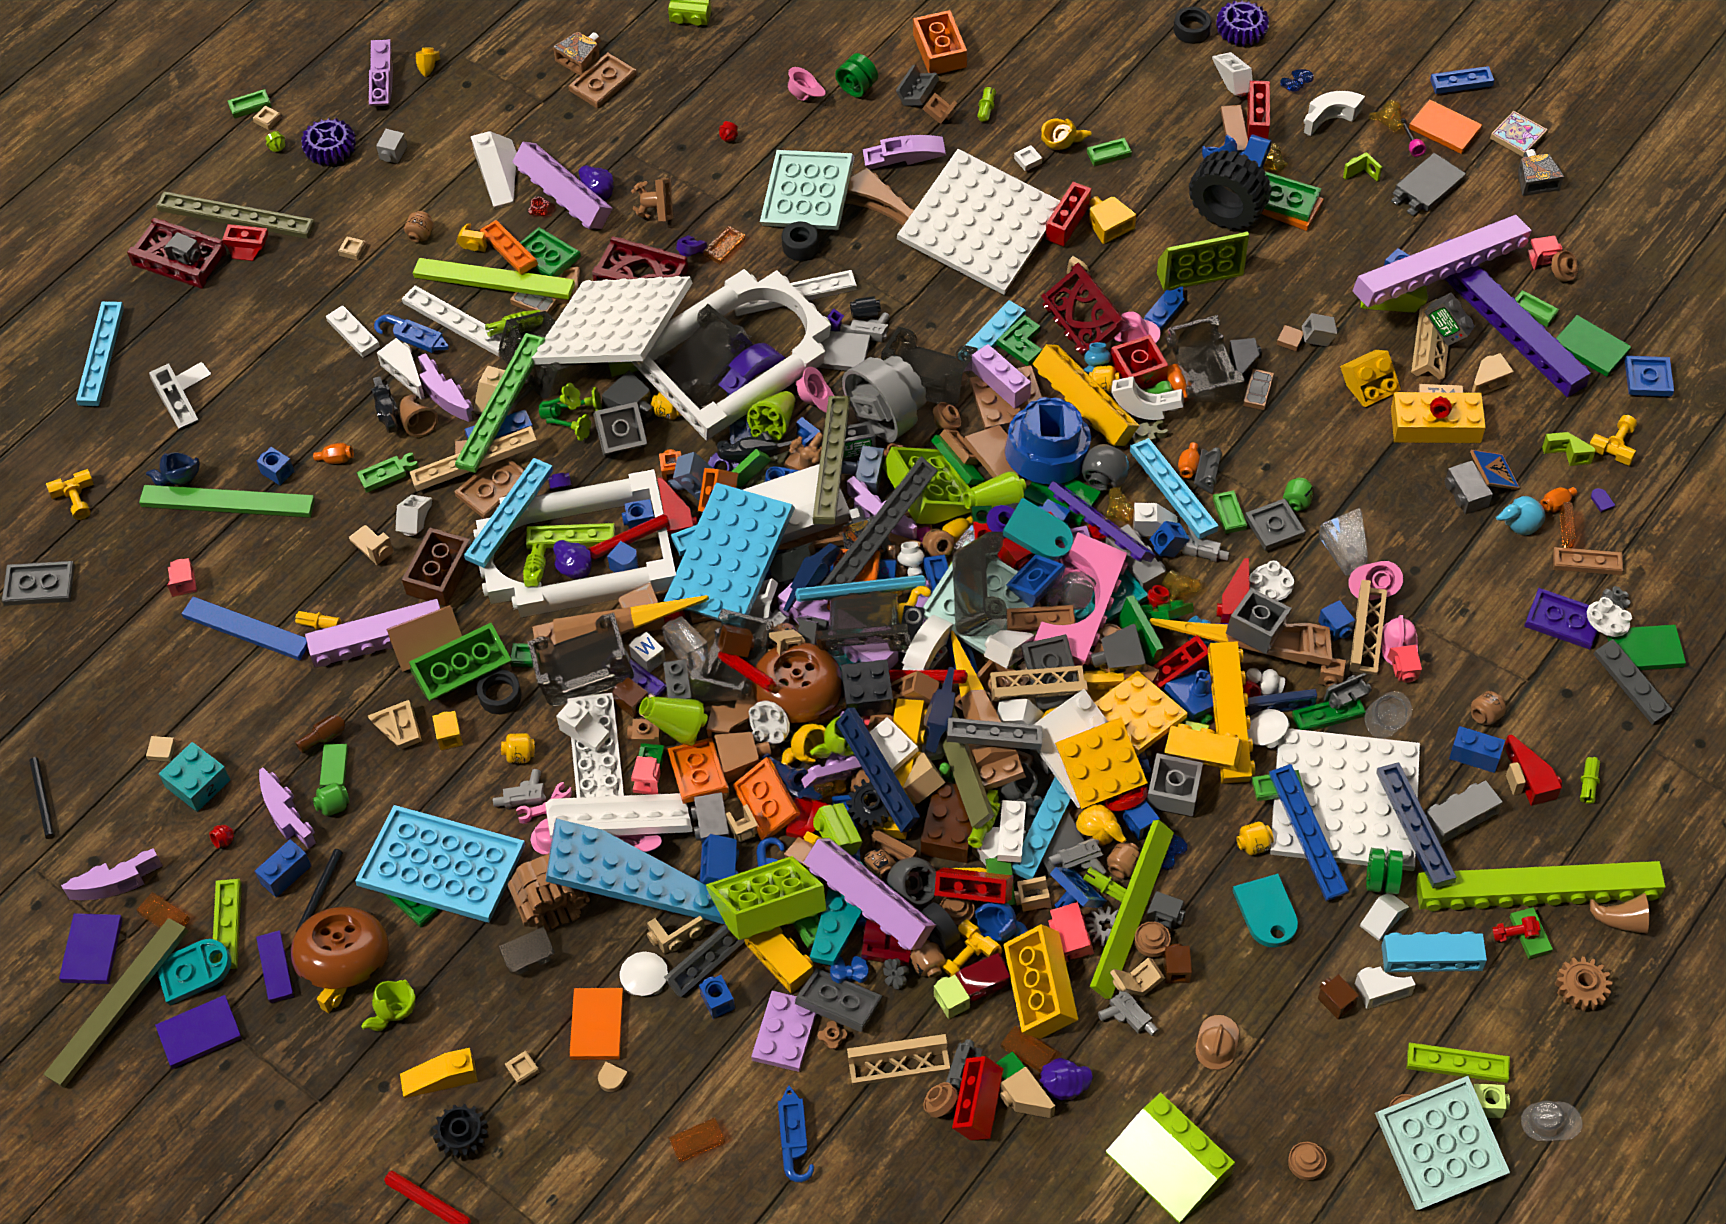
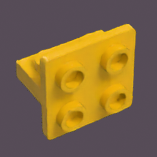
[1076,670,1124,703]

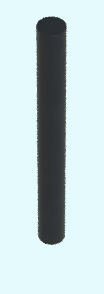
[29,757,55,839]
[295,849,343,932]

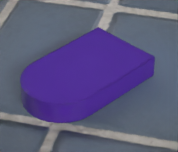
[1591,488,1615,513]

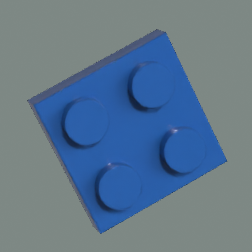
[1625,356,1674,396]

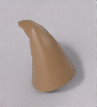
[399,394,438,438]
[1590,893,1650,934]

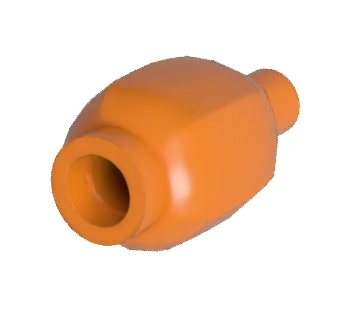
[1167,364,1191,402]
[1178,442,1200,478]
[313,443,354,464]
[1541,487,1577,513]

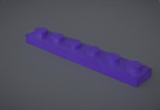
[1048,481,1156,562]

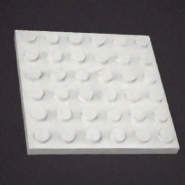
[897,149,1060,295]
[532,276,692,365]
[1270,728,1420,871]

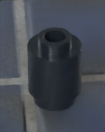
[850,296,881,320]

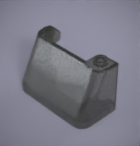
[655,304,753,408]
[499,311,595,399]
[1166,315,1244,403]
[881,326,978,406]
[952,532,1007,636]
[689,608,775,702]
[527,612,634,706]

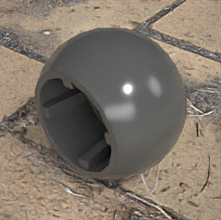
[1082,444,1129,491]
[887,857,936,909]

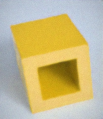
[432,711,463,751]

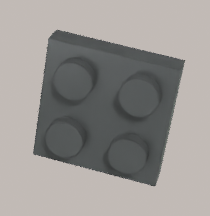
[1245,498,1306,551]

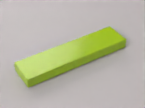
[526,523,615,549]
[213,879,241,969]
[1406,1043,1510,1083]

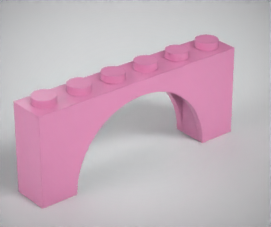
[1033,532,1128,666]

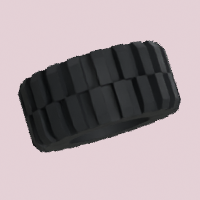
[1189,150,1272,229]

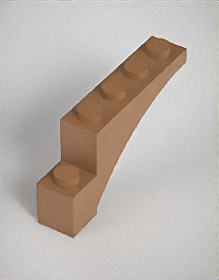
[845,168,914,226]
[707,685,831,741]

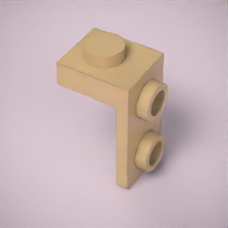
[349,525,394,565]
[647,916,705,954]
[1110,958,1165,996]

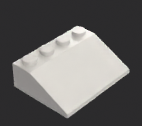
[743,464,850,545]
[1033,689,1108,808]

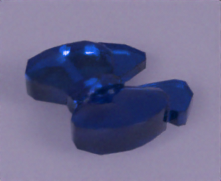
[1280,69,1314,92]
[1161,835,1187,870]

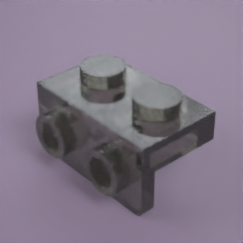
[498,927,555,975]

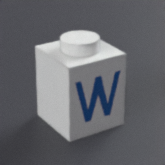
[629,632,666,673]

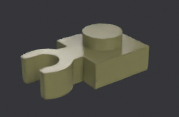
[1130,420,1168,444]

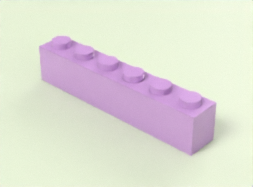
[512,142,613,229]
[778,583,898,670]
[305,599,440,667]
[804,838,936,950]

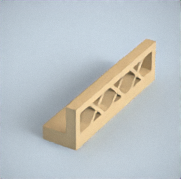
[1411,299,1448,380]
[1349,580,1387,675]
[990,665,1088,701]
[847,1034,950,1086]

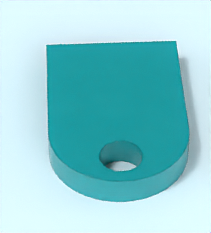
[1001,498,1073,560]
[1232,874,1298,948]
[158,939,231,1006]

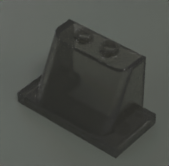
[816,591,912,656]

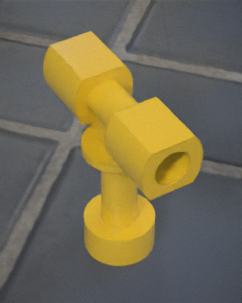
[1590,415,1637,466]
[46,469,94,520]
[942,919,1003,977]

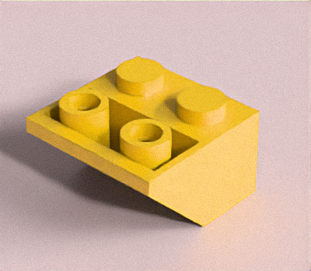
[1340,350,1401,407]

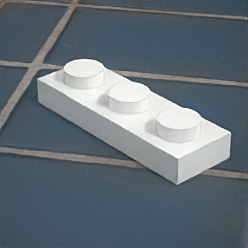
[326,305,380,358]
[997,800,1026,863]

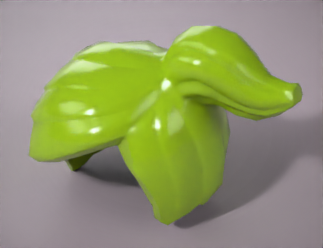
[810,716,854,759]
[361,980,415,1031]

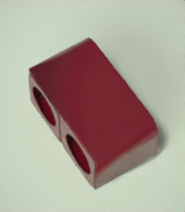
[955,952,1010,1003]

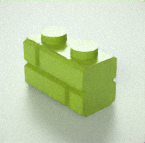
[668,0,712,26]
[813,803,863,855]

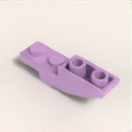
[369,39,393,106]
[863,135,946,170]
[418,353,473,422]
[847,476,917,540]
[259,768,316,849]
[61,848,162,900]

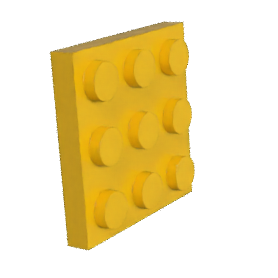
[1095,671,1187,755]
[1055,717,1147,809]

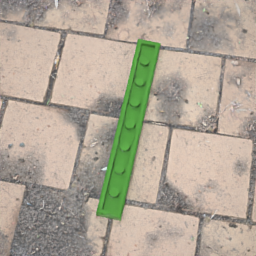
[455,333,545,473]
[139,485,315,517]

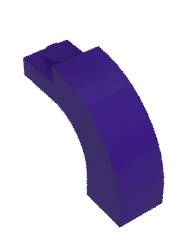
[718,343,786,395]

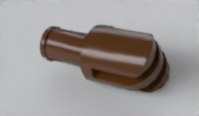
[295,715,345,754]

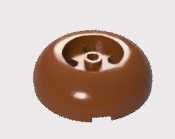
[751,642,843,723]
[291,907,389,989]

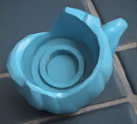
[1496,496,1545,535]

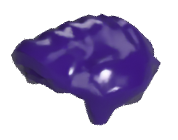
[579,165,614,200]
[553,540,591,579]
[1040,1058,1093,1101]

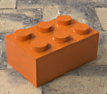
[913,10,967,74]

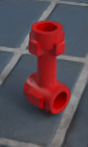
[1492,916,1541,943]

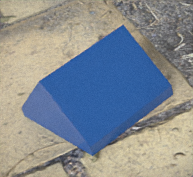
[1006,554,1066,607]

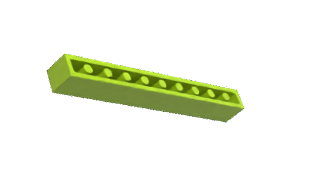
[1415,861,1665,911]

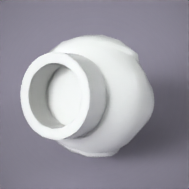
[897,541,924,576]
[1246,668,1285,695]

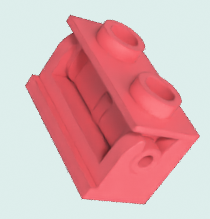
[1048,902,1094,962]

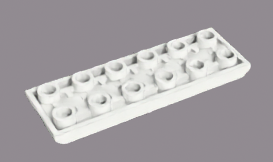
[567,693,624,798]
[545,793,692,839]

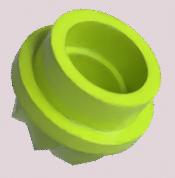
[265,131,285,152]

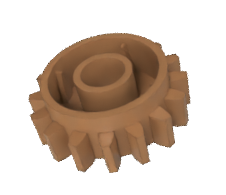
[1555,956,1612,1011]

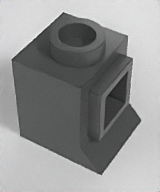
[164,232,202,265]
[796,615,829,648]
[1146,891,1186,929]

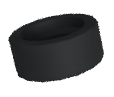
[1173,7,1211,43]
[477,669,522,715]
[921,902,960,951]

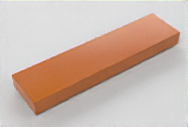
[480,220,538,275]

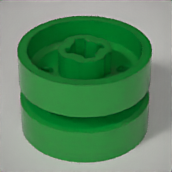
[835,53,878,97]
[1366,847,1403,894]

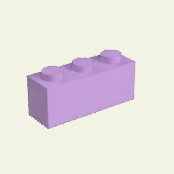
[972,344,1031,409]

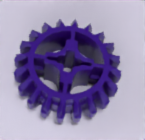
[1216,0,1269,47]
[301,118,356,166]

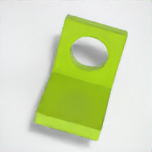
[1343,152,1382,181]

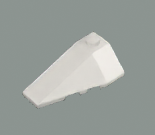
[471,131,517,209]

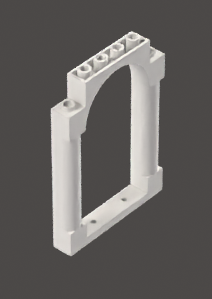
[631,269,831,441]
[473,469,676,618]

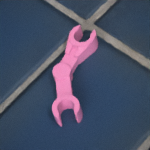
[516,782,572,824]

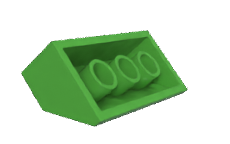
[409,623,512,702]

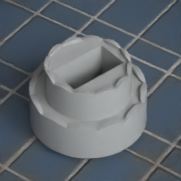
[842,356,927,443]

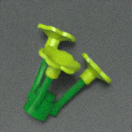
[539,383,602,441]

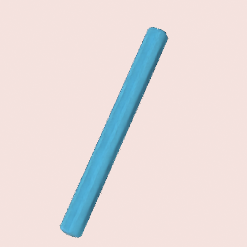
[795,575,926,602]

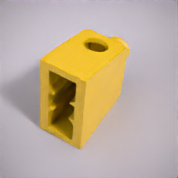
[1089,196,1136,244]

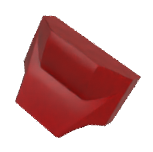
[222,224,269,261]
[786,797,829,840]

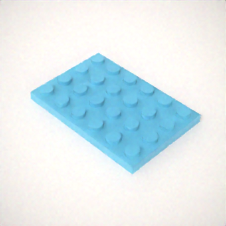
[664,483,795,628]
[355,805,525,923]

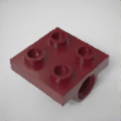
[861,920,912,966]

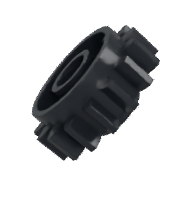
[846,779,892,830]
[433,1104,489,1160]

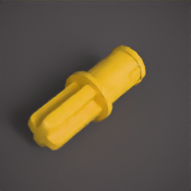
[295,611,341,630]

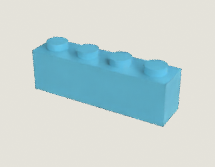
[1381,932,1487,972]

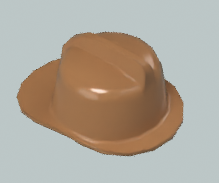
[1196,1015,1239,1070]

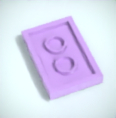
[751,991,817,1072]

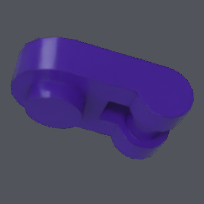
[676,235,707,257]
[548,473,571,489]

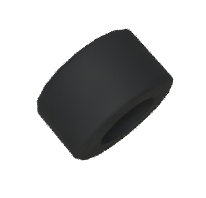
[781,221,819,261]

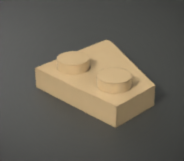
[368,700,422,749]

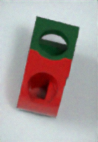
[971,505,993,548]

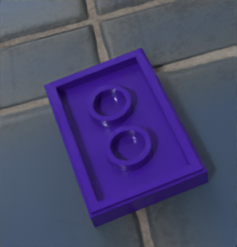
[1524,588,1597,650]
[59,913,123,984]
[155,995,242,1069]

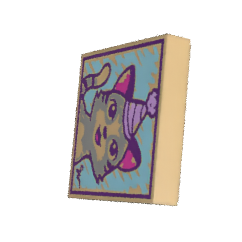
[1490,111,1547,157]

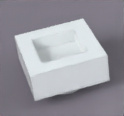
[1014,146,1042,171]

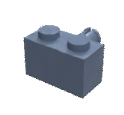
[842,446,884,495]
[667,452,714,500]

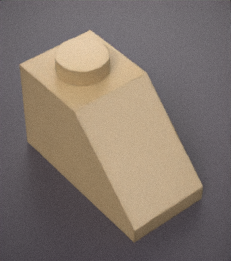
[1471,353,1514,395]
[473,366,505,415]
[1000,1067,1055,1118]

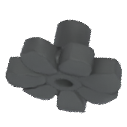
[1601,586,1630,610]
[1015,794,1043,819]
[883,958,909,989]

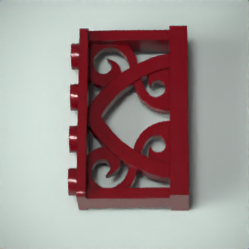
[127,218,227,289]
[592,236,689,281]
[1041,262,1130,356]

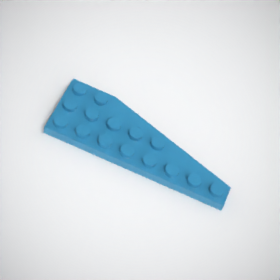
[545,818,725,924]

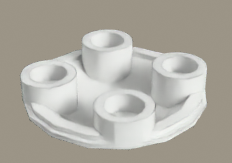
[1249,561,1294,601]
[1587,597,1632,637]
[749,701,790,744]
[1247,709,1290,748]
[620,951,668,996]

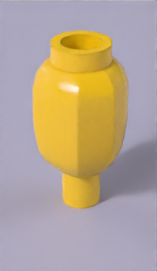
[942,516,972,543]

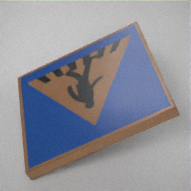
[1470,450,1520,490]

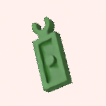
[357,453,419,493]

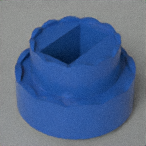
[1005,397,1091,484]

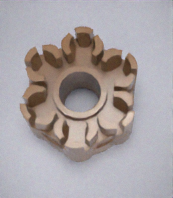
[508,853,590,932]

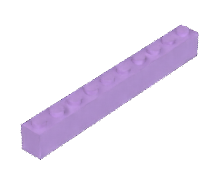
[1353,215,1532,308]

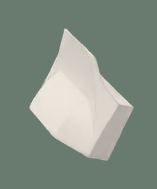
[748,578,778,623]

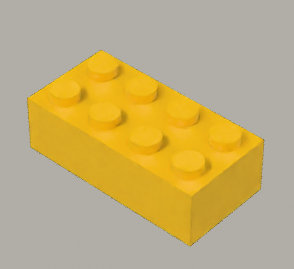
[1391,392,1485,443]
[1004,924,1078,1039]

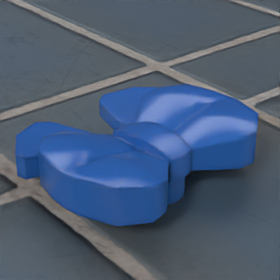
[830,956,868,983]

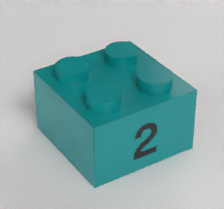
[159,742,230,812]

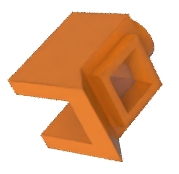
[659,449,681,483]

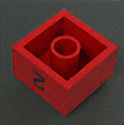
[1110,335,1168,389]

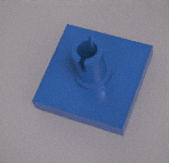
[1164,668,1214,720]
[1050,867,1107,908]

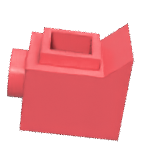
[1527,236,1562,270]
[167,558,197,597]
[1387,645,1422,683]
[631,756,661,795]

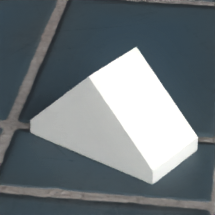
[996,699,1044,725]
[1360,893,1409,941]

